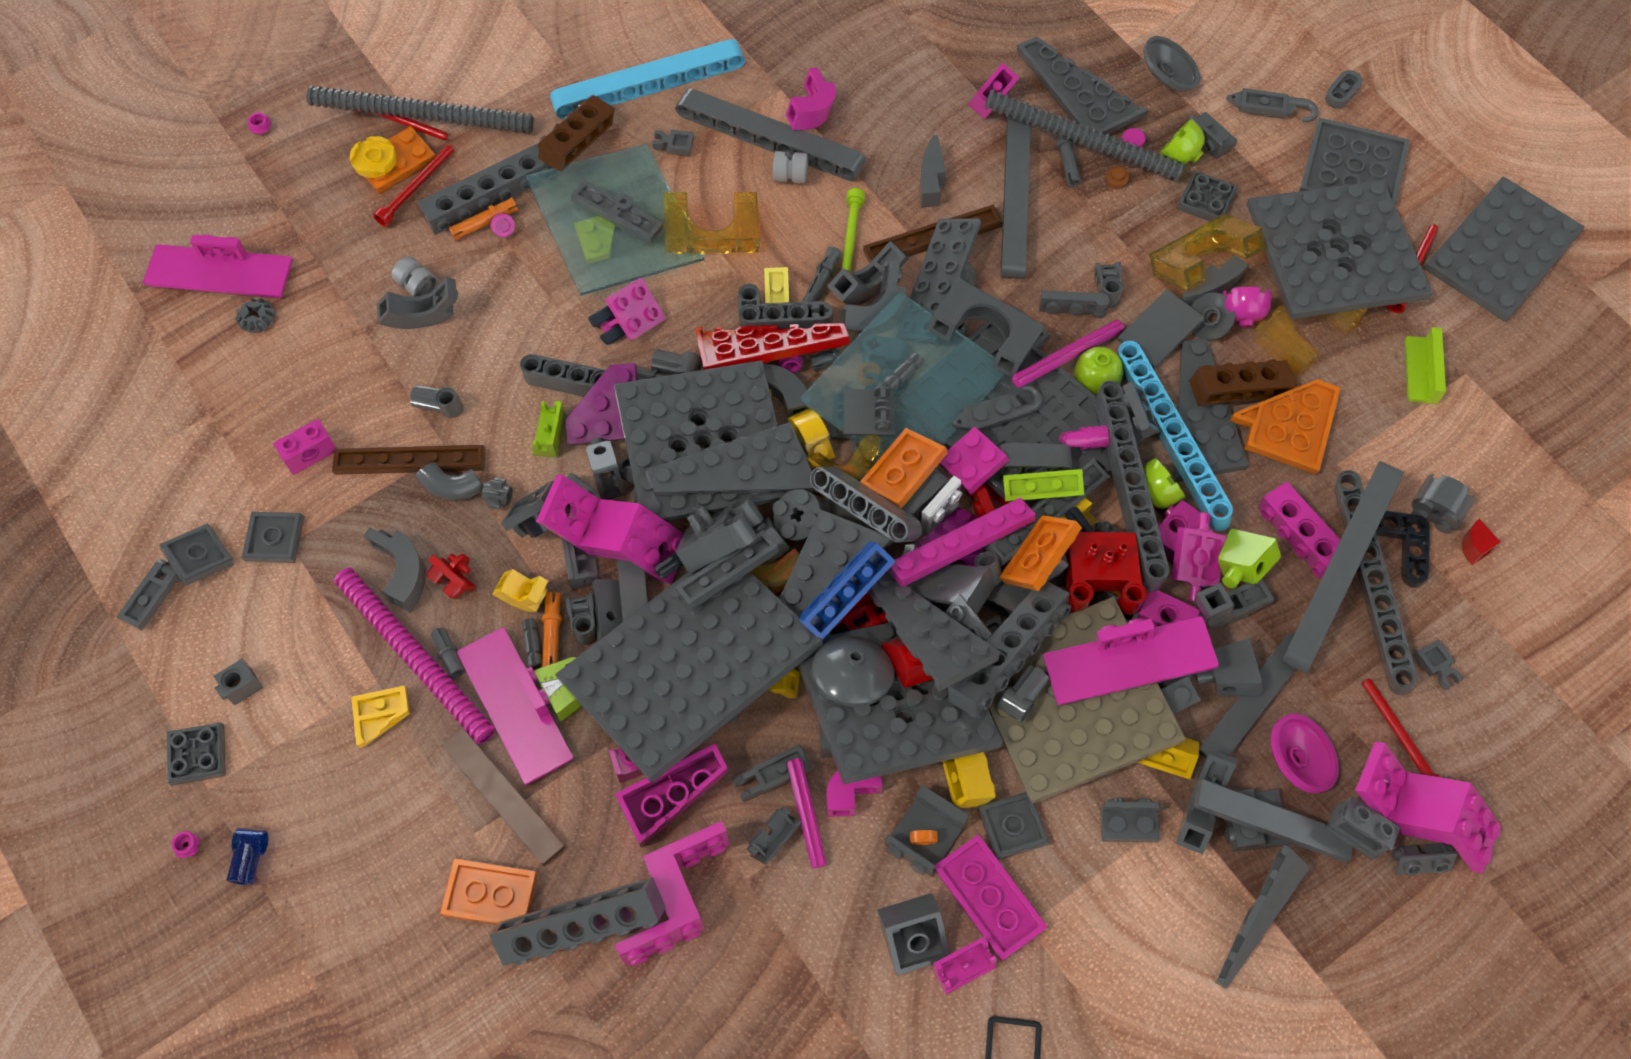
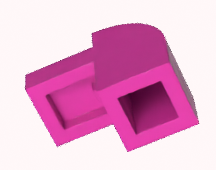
[827,771,882,817]

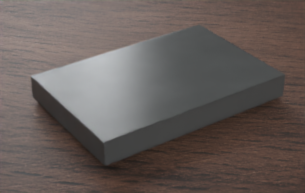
[1118,289,1204,370]

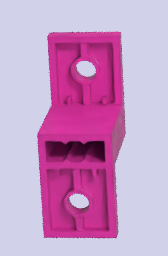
[536,475,684,584]
[1356,742,1501,874]
[615,821,730,966]

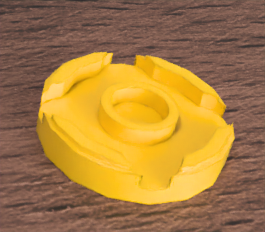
[349,136,397,178]

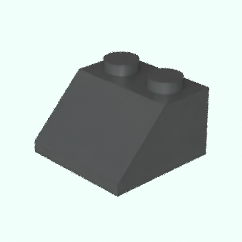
[877,893,950,976]

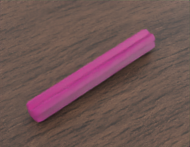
[787,758,827,868]

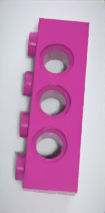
[1258,481,1340,579]

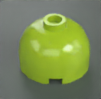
[1159,119,1205,165]
[1074,347,1124,394]
[1143,458,1186,509]

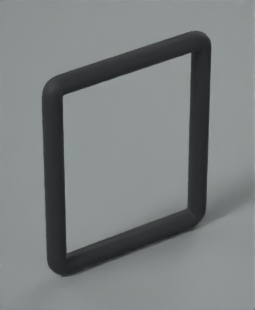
[985,1016,1042,1059]

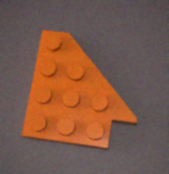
[1230,379,1341,475]

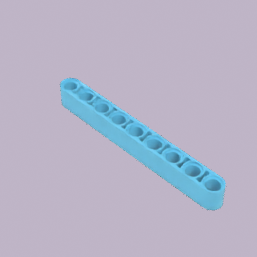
[550,39,745,119]
[1118,341,1233,531]

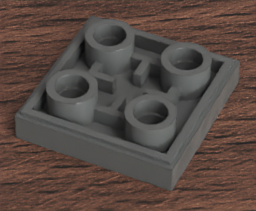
[1177,170,1238,226]
[167,722,226,786]

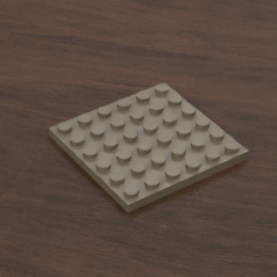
[988,597,1186,805]

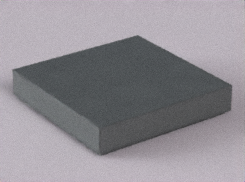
[242,511,304,563]
[159,523,234,586]
[978,792,1049,860]

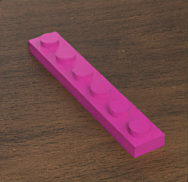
[888,498,1036,587]

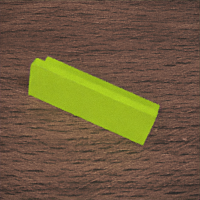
[1405,327,1446,404]
[1003,469,1084,501]

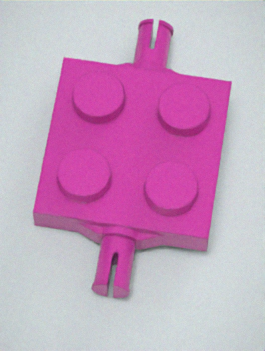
[1171,513,1226,602]

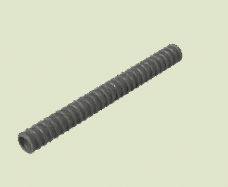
[985,89,1185,182]

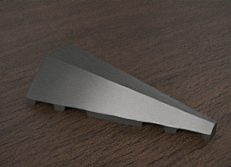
[1215,845,1310,989]

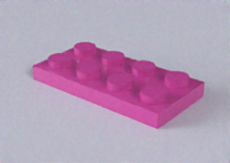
[935,834,1048,962]

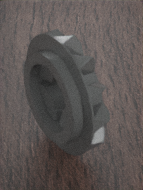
[235,298,275,332]

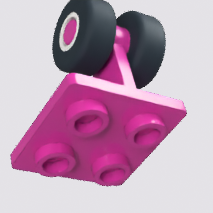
[588,278,666,345]

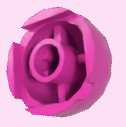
[1222,287,1272,328]

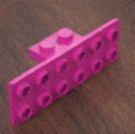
[143,234,293,298]
[1043,616,1219,705]
[457,628,574,785]

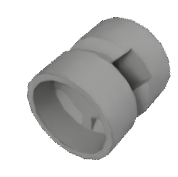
[773,151,808,184]
[391,256,438,297]

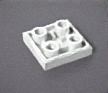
[921,476,962,537]

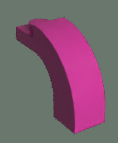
[786,68,836,130]

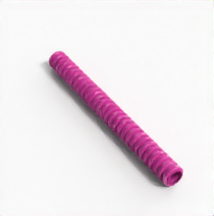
[334,567,495,744]

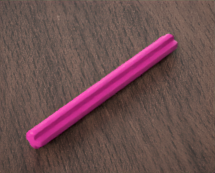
[1011,320,1124,388]

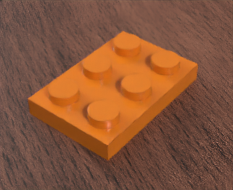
[365,126,436,195]
[860,428,948,509]
[999,515,1082,591]
[440,858,538,925]

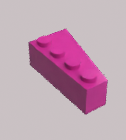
[615,743,728,848]

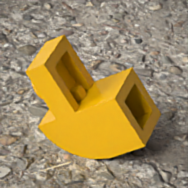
[787,408,835,467]
[492,569,548,612]

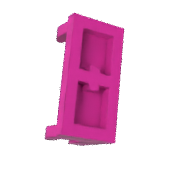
[932,936,997,995]

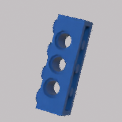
[798,541,896,640]

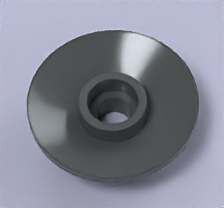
[1191,292,1235,341]

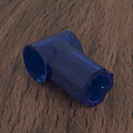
[226,828,269,886]

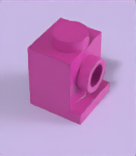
[608,748,643,783]

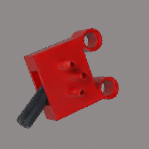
[1065,507,1147,615]

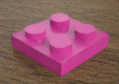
[939,427,1009,494]

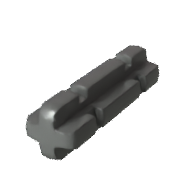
[884,353,924,391]
[521,618,542,669]

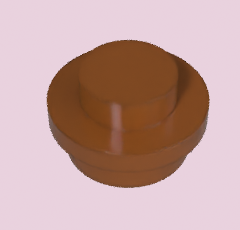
[1106,166,1129,189]

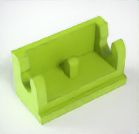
[532,401,566,458]

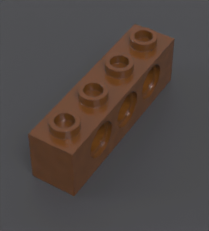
[538,95,615,172]
[1189,359,1297,406]

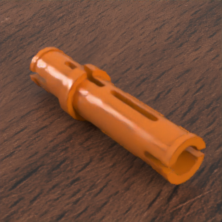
[448,197,518,241]
[541,592,563,668]

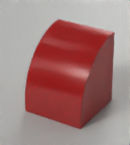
[1462,518,1501,565]

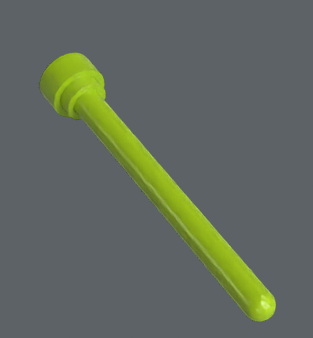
[842,188,865,272]

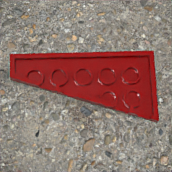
[694,323,850,370]

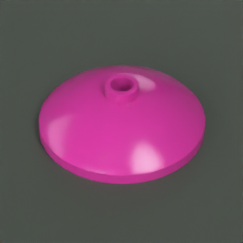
[1271,714,1339,794]

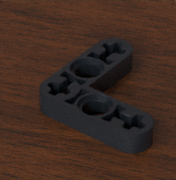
[1376,511,1430,588]

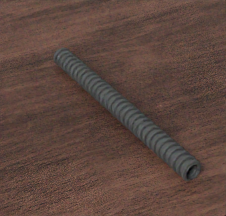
[306,85,534,134]

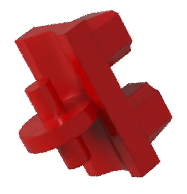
[426,553,476,599]

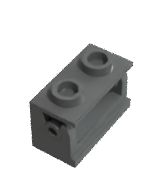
[1326,796,1400,860]

